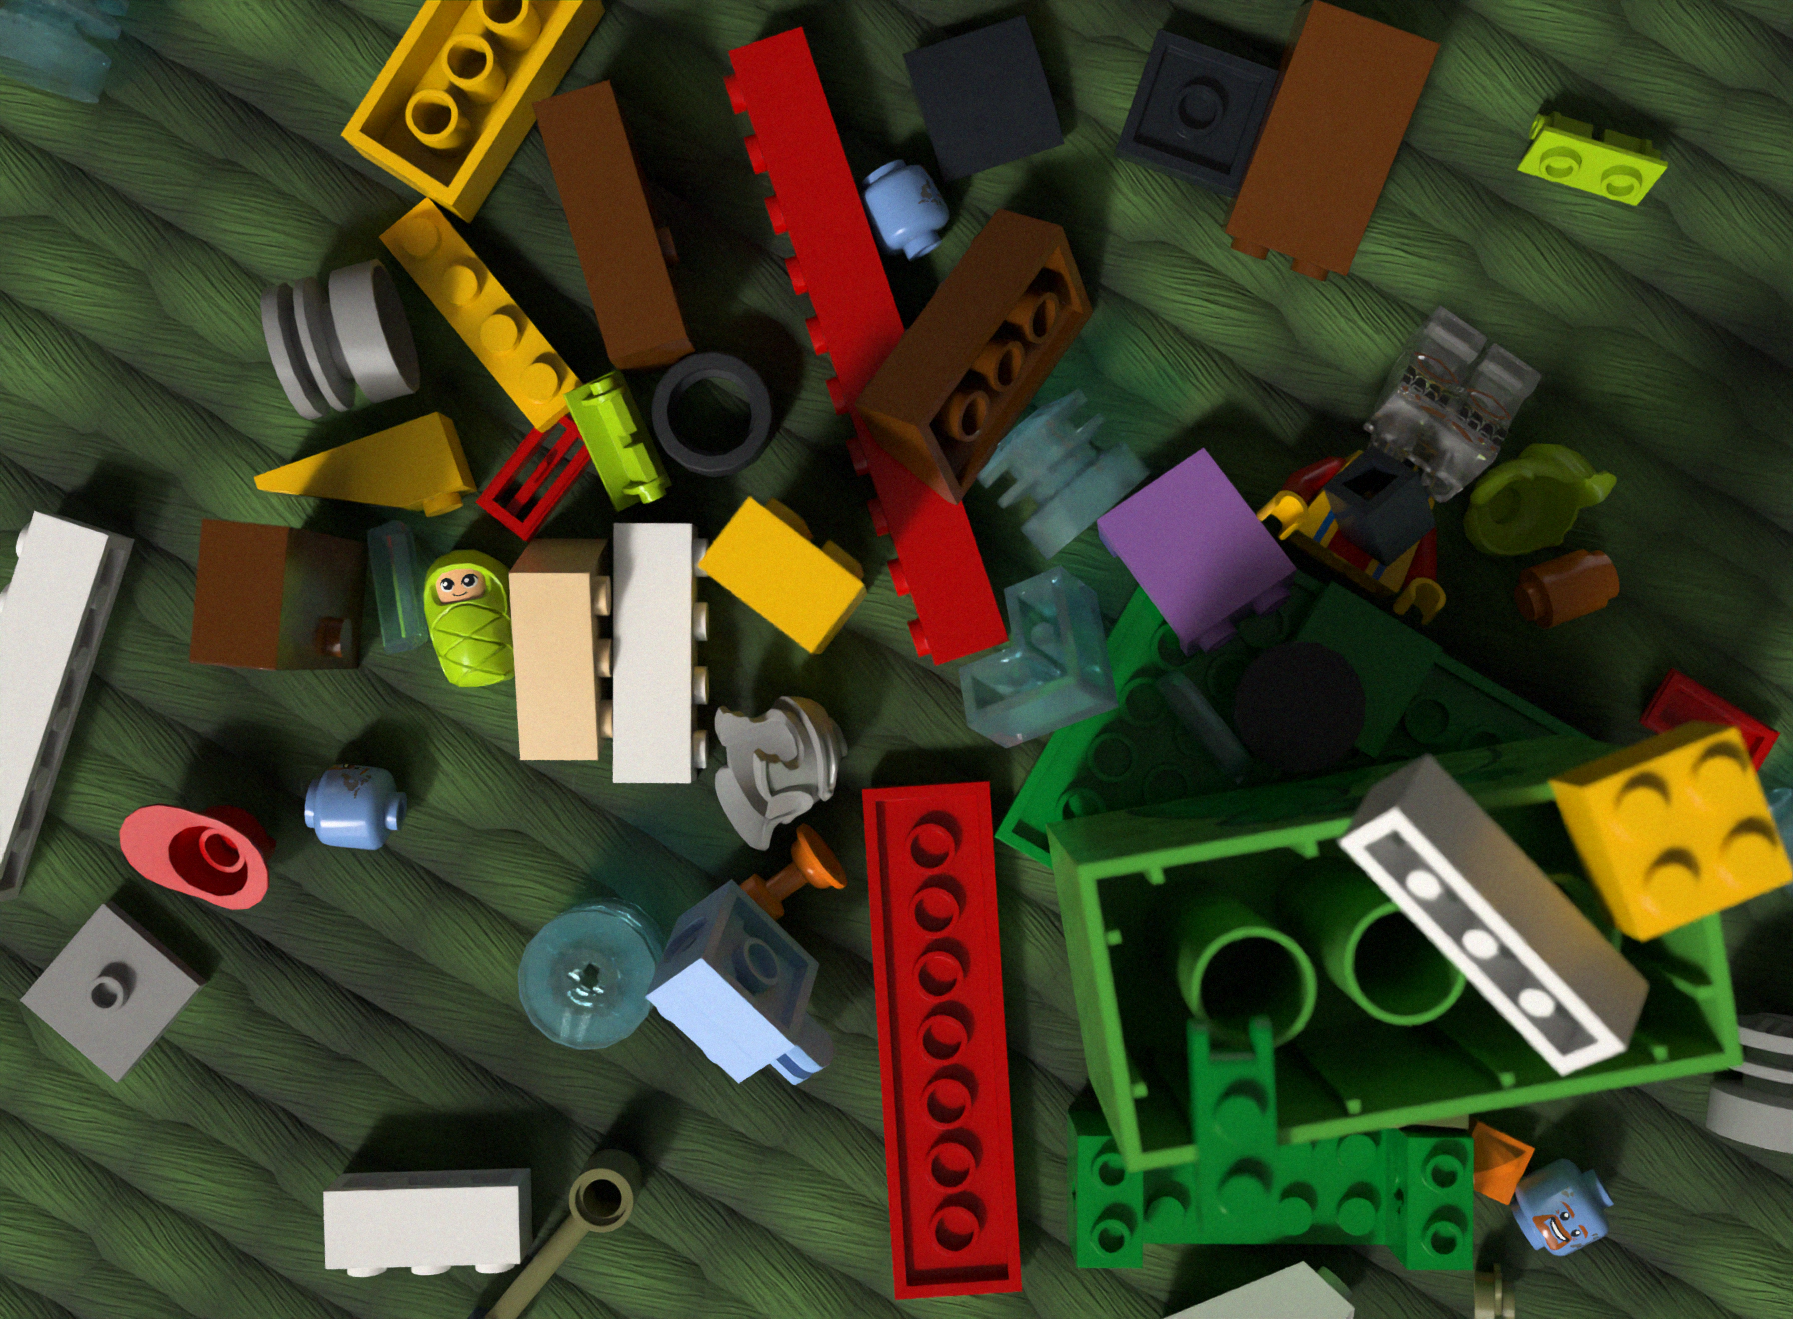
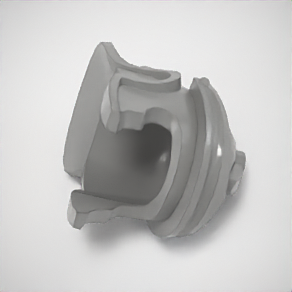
[715,696,848,851]

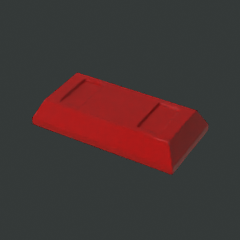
[1638,668,1781,775]

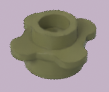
[1474,1262,1515,1319]

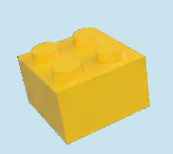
[1548,721,1793,940]

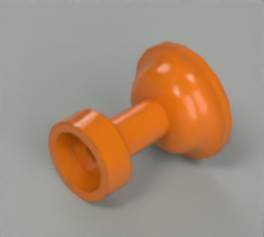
[739,823,848,921]

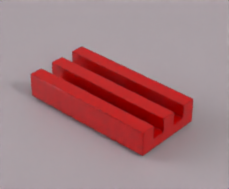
[475,414,593,543]

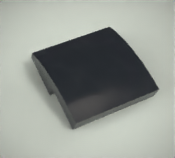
[902,14,1065,183]

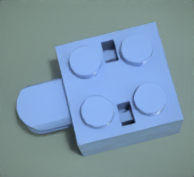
[645,879,834,1085]

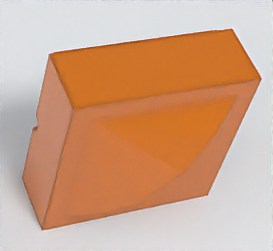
[1467,1116,1535,1206]

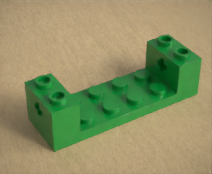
[1067,1110,1474,1270]

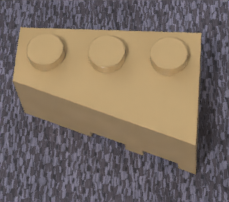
[509,538,613,760]

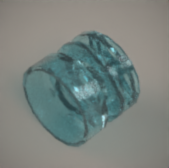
[0,0,131,103]
[977,388,1151,561]
[518,897,667,1050]

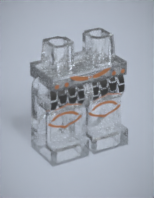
[1362,305,1542,503]

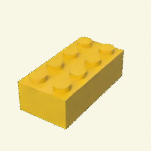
[341,0,605,224]
[697,496,867,654]

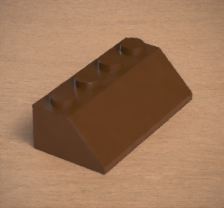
[854,208,1094,505]

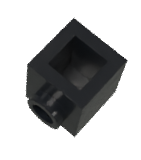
[1323,445,1436,567]

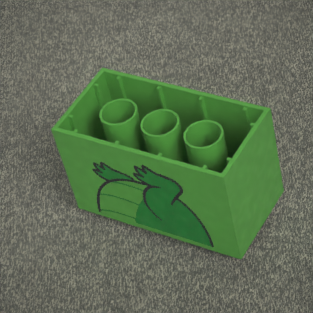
[1045,734,1744,1172]

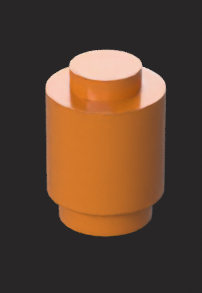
[1514,549,1620,629]

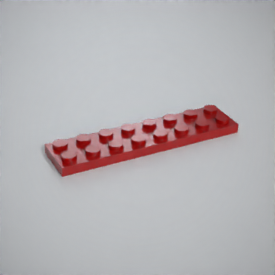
[862,780,1022,1300]

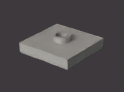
[20,901,208,1083]

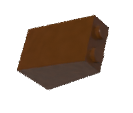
[1220,0,1441,282]

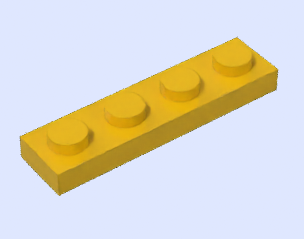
[379,196,584,433]

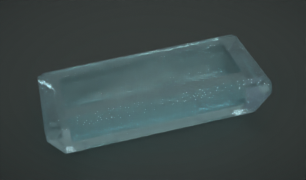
[366,520,429,655]

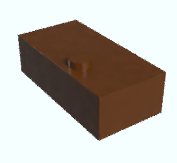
[532,80,699,380]
[189,518,369,671]

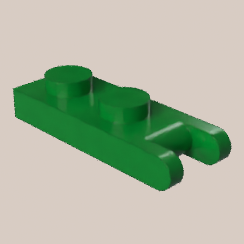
[1188,1015,1282,1236]

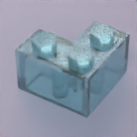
[958,566,1119,748]

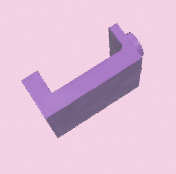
[1097,448,1297,657]

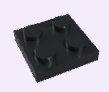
[1113,29,1279,198]

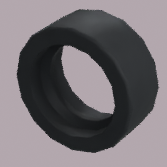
[651,351,776,477]

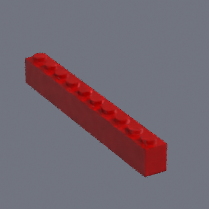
[723,26,1009,666]

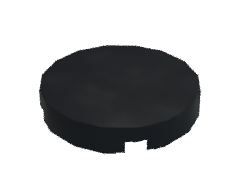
[1231,641,1366,772]

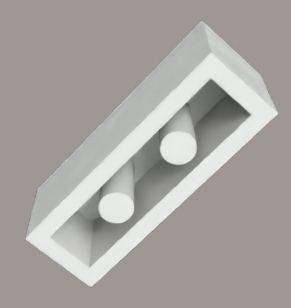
[323,1168,533,1277]

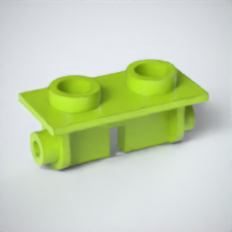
[1517,111,1668,206]
[562,369,672,512]

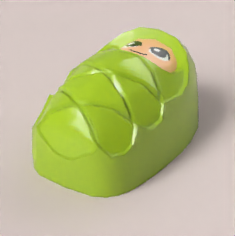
[424,549,515,687]

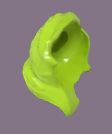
[1463,443,1617,557]

